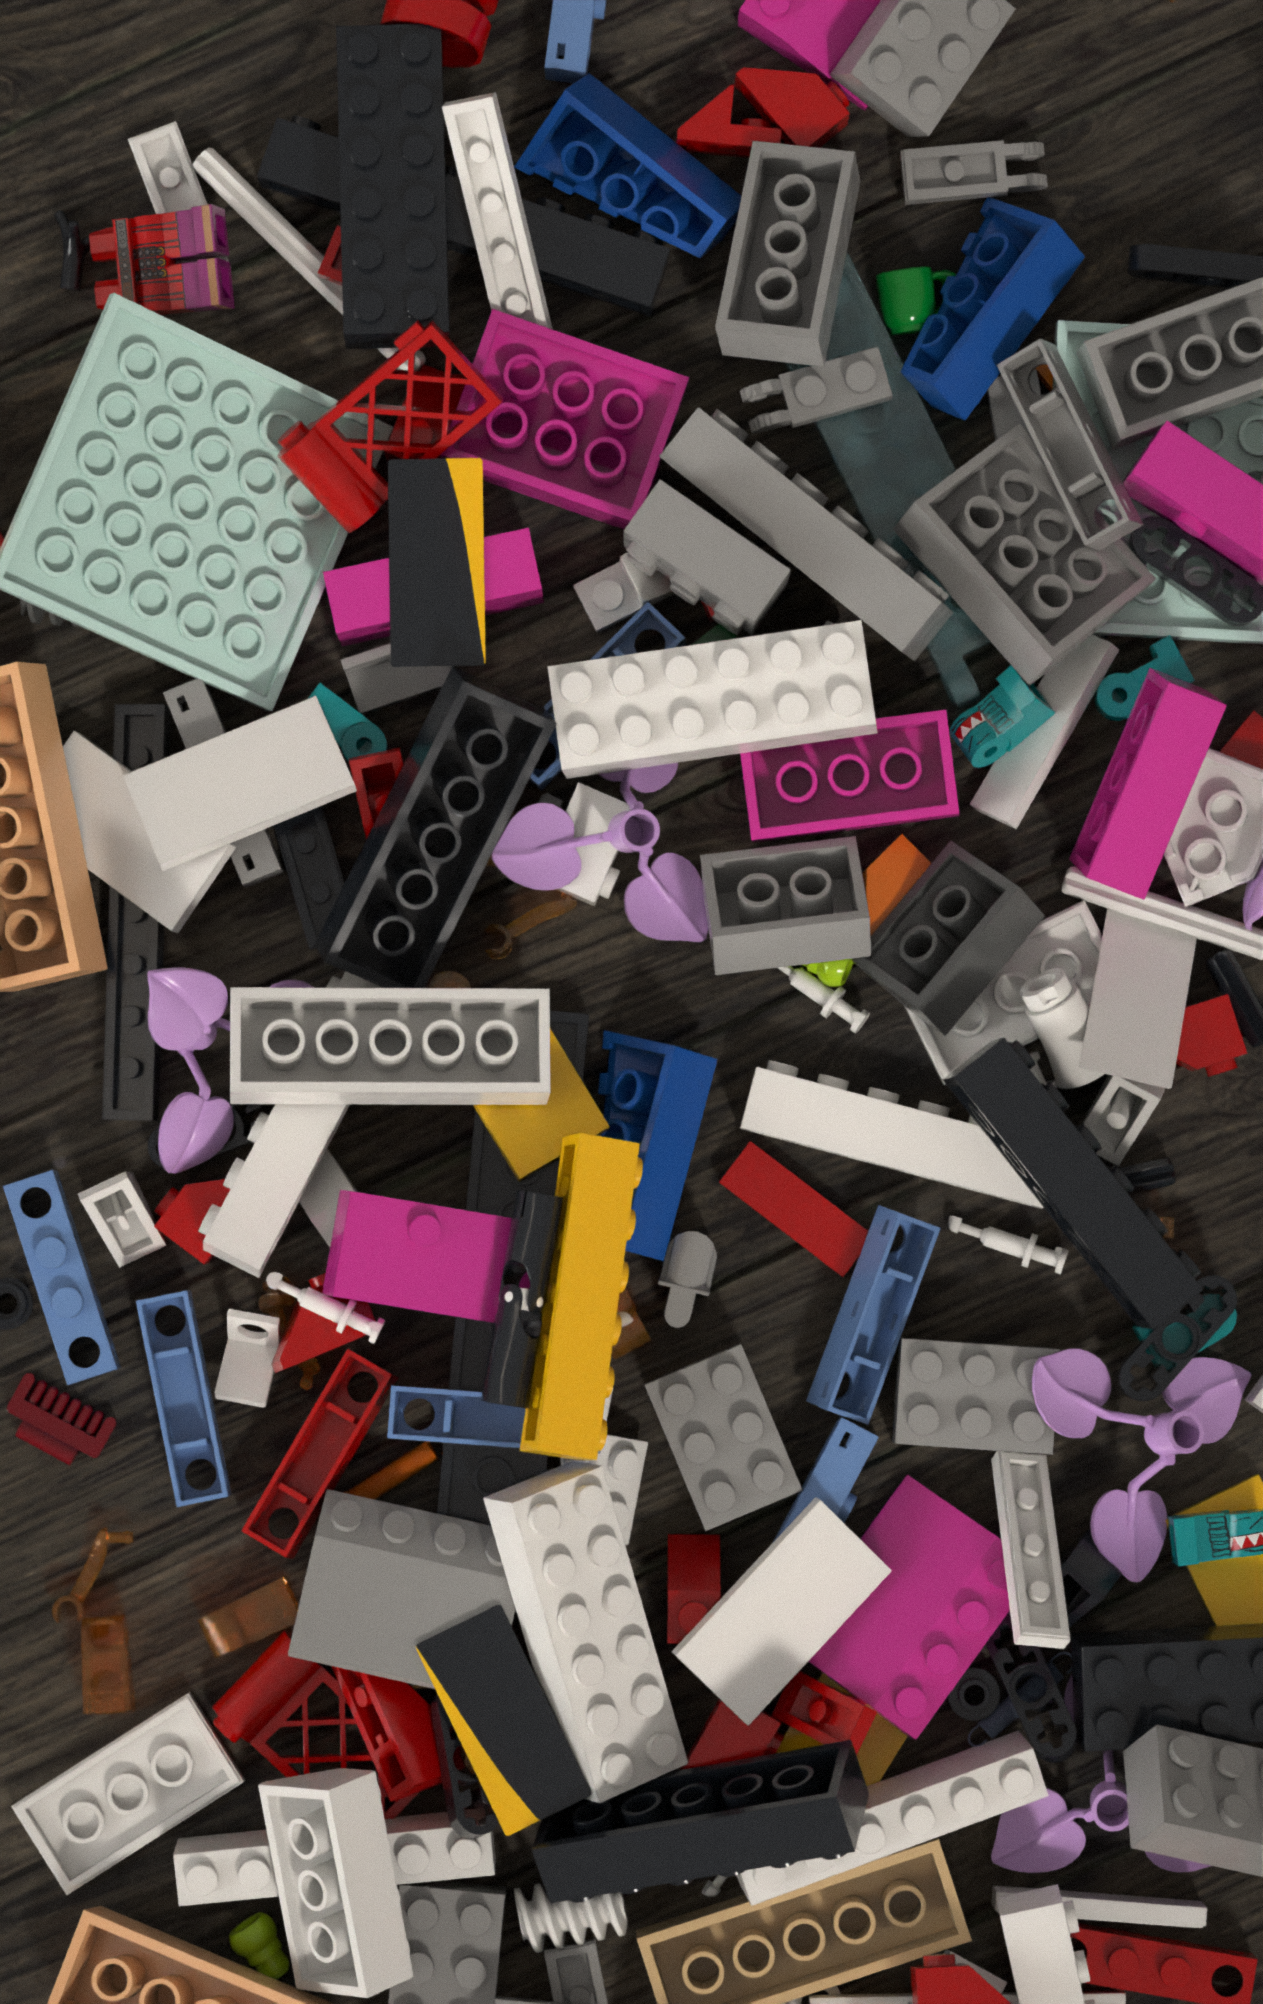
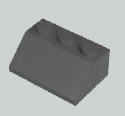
[852,841,1045,1036]

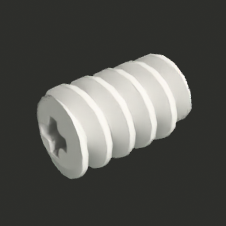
[514,1883,627,1953]

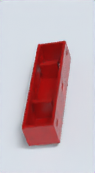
[241,1349,398,1559]
[1070,1923,1258,2004]

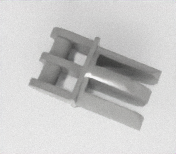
[658,1231,717,1328]

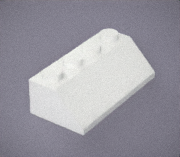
[258,1768,414,1998]

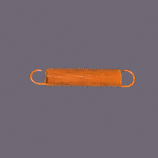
[343,1441,443,1500]

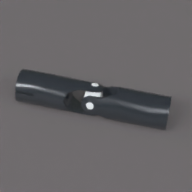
[481,1190,563,1408]

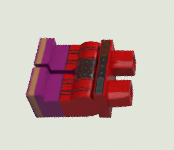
[89,204,235,315]

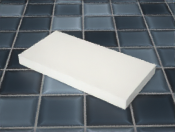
[122,696,357,872]
[63,731,236,933]
[904,900,1102,1085]
[671,1497,892,1726]
[11,1692,245,1895]

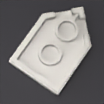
[1164,748,1263,907]

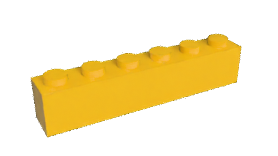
[520,1133,643,1460]

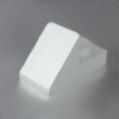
[573,553,675,633]

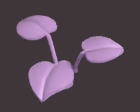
[492,763,708,942]
[147,967,315,1174]
[1032,1349,1252,1582]
[991,1674,1210,1873]

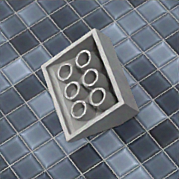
[893,423,1156,686]
[288,1489,516,1689]

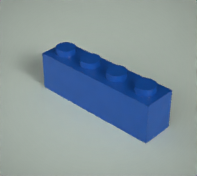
[514,73,742,258]
[900,197,1085,421]
[598,1030,718,1261]

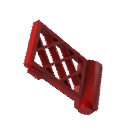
[277,320,503,533]
[212,1630,419,1819]

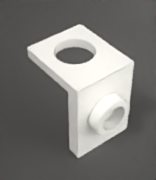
[214,1309,280,1408]

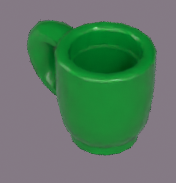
[876,266,956,336]

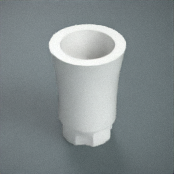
[1020,968,1104,1089]

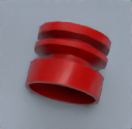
[380,0,499,68]

